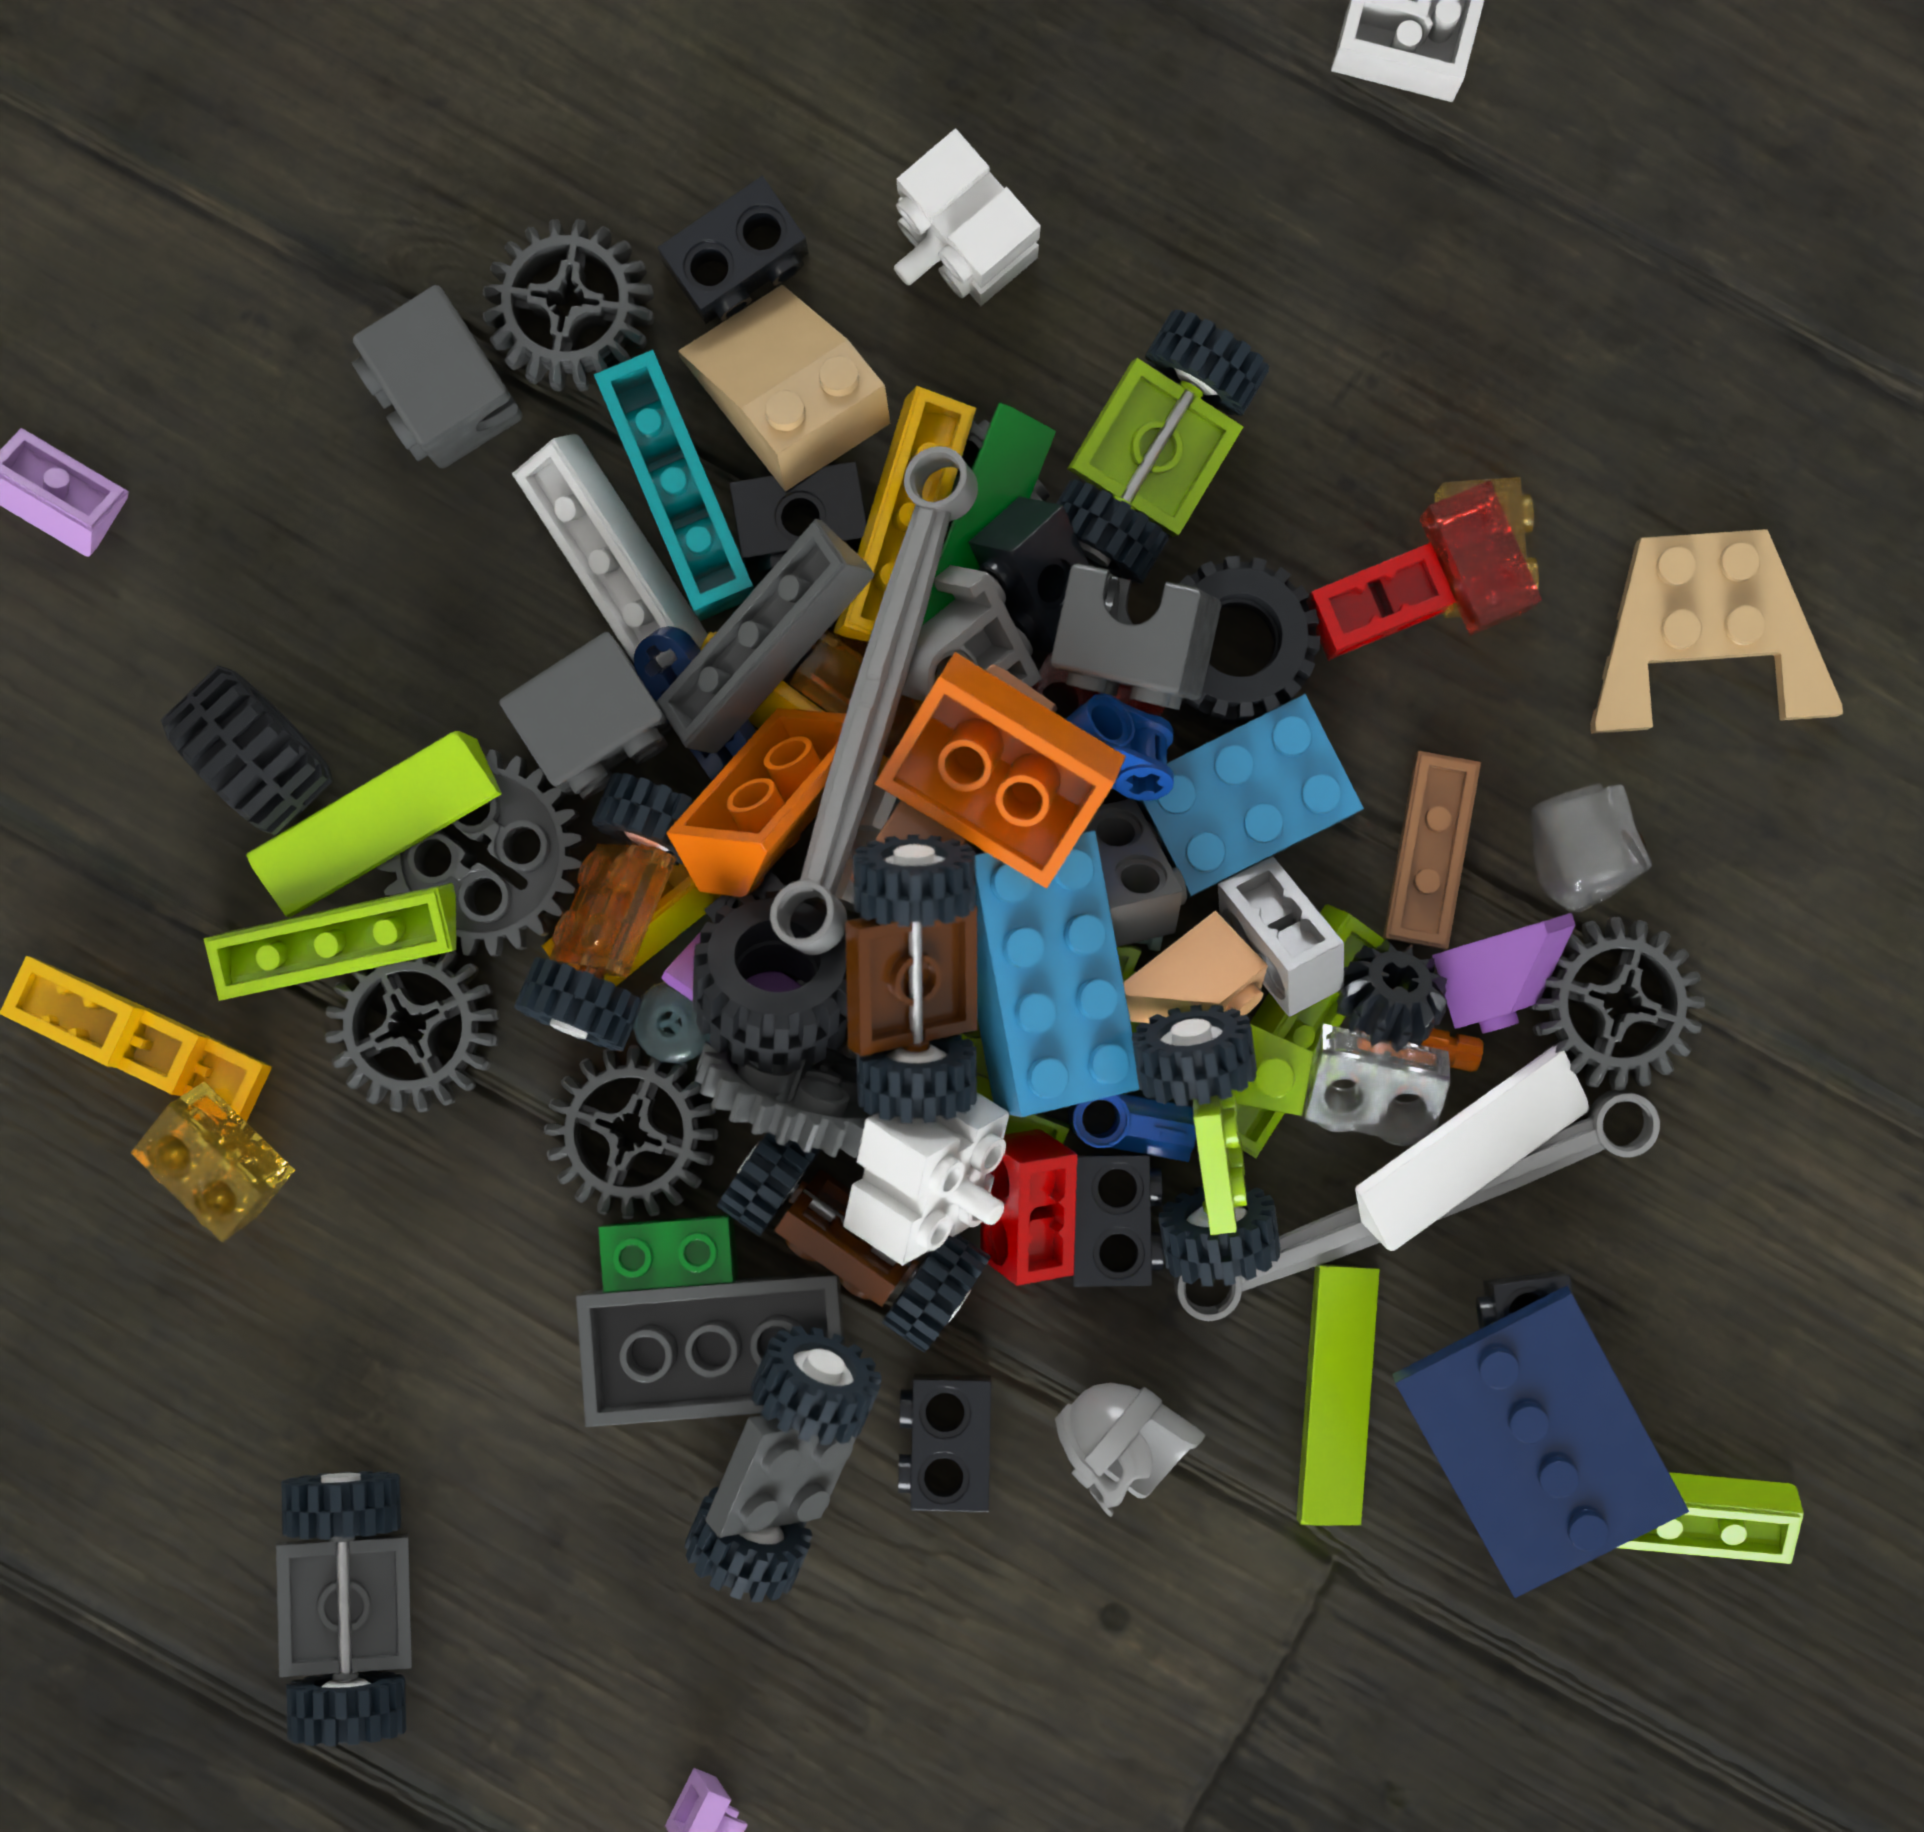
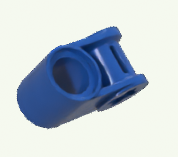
[1065,693,1174,801]

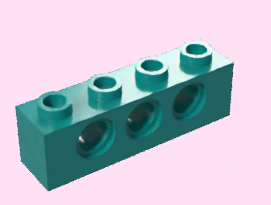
[594,350,754,621]

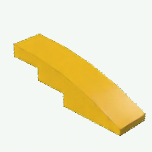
[0,956,273,1124]

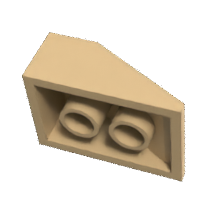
[678,285,891,492]

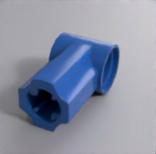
[1067,1093,1196,1162]

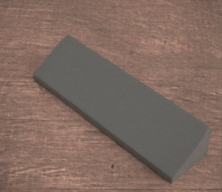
[657,519,875,754]

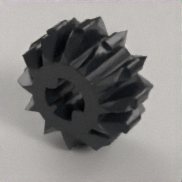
[1336,939,1447,1053]

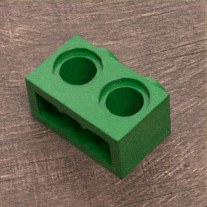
[598,1214,738,1292]

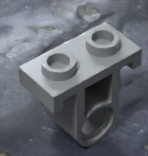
[902,565,1042,702]

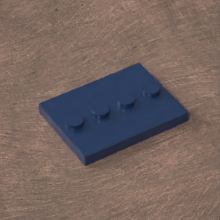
[1393,1285,1690,1598]

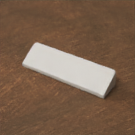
[512,434,708,668]
[1355,1045,1589,1251]

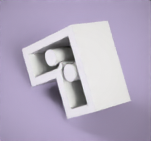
[1331,0,1484,102]

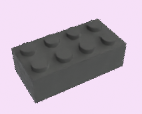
[576,1271,845,1427]

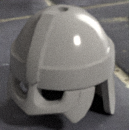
[1055,1382,1205,1517]

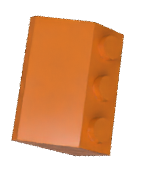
[875,652,1126,889]
[666,708,846,897]

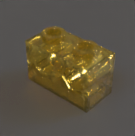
[131,1082,296,1243]

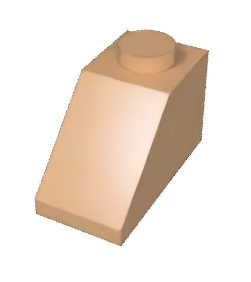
[1123,911,1268,1023]

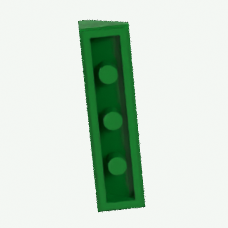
[921,402,1056,627]

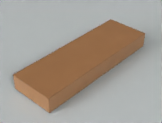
[1383,751,1481,950]

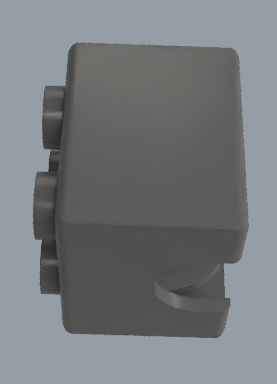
[351,285,523,469]
[1051,564,1221,710]
[499,632,673,800]

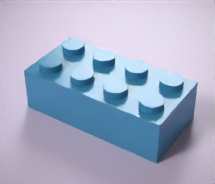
[972,831,1140,1117]

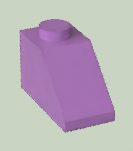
[1432,913,1575,1034]

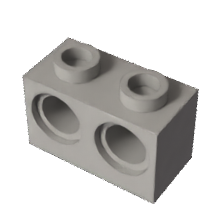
[1218,856,1344,1017]

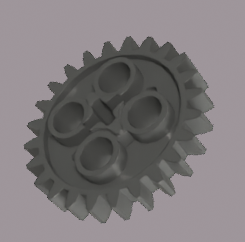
[378,749,587,957]
[695,1041,872,1158]

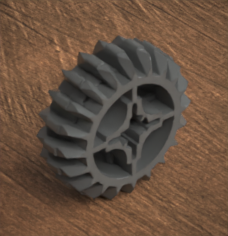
[483,218,654,391]
[1529,917,1705,1090]
[325,950,500,1112]
[544,1045,719,1219]

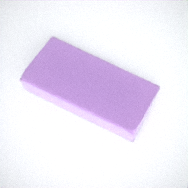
[0,428,129,557]

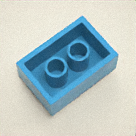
[1136,694,1364,900]

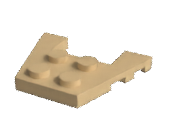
[1590,529,1843,734]

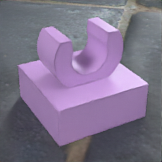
[665,1768,748,1832]

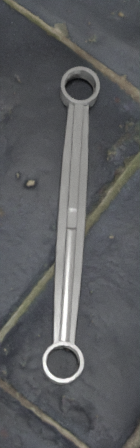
[770,446,978,955]
[1174,1090,1660,1321]

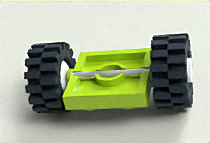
[1056,310,1270,584]
[1132,1005,1281,1286]

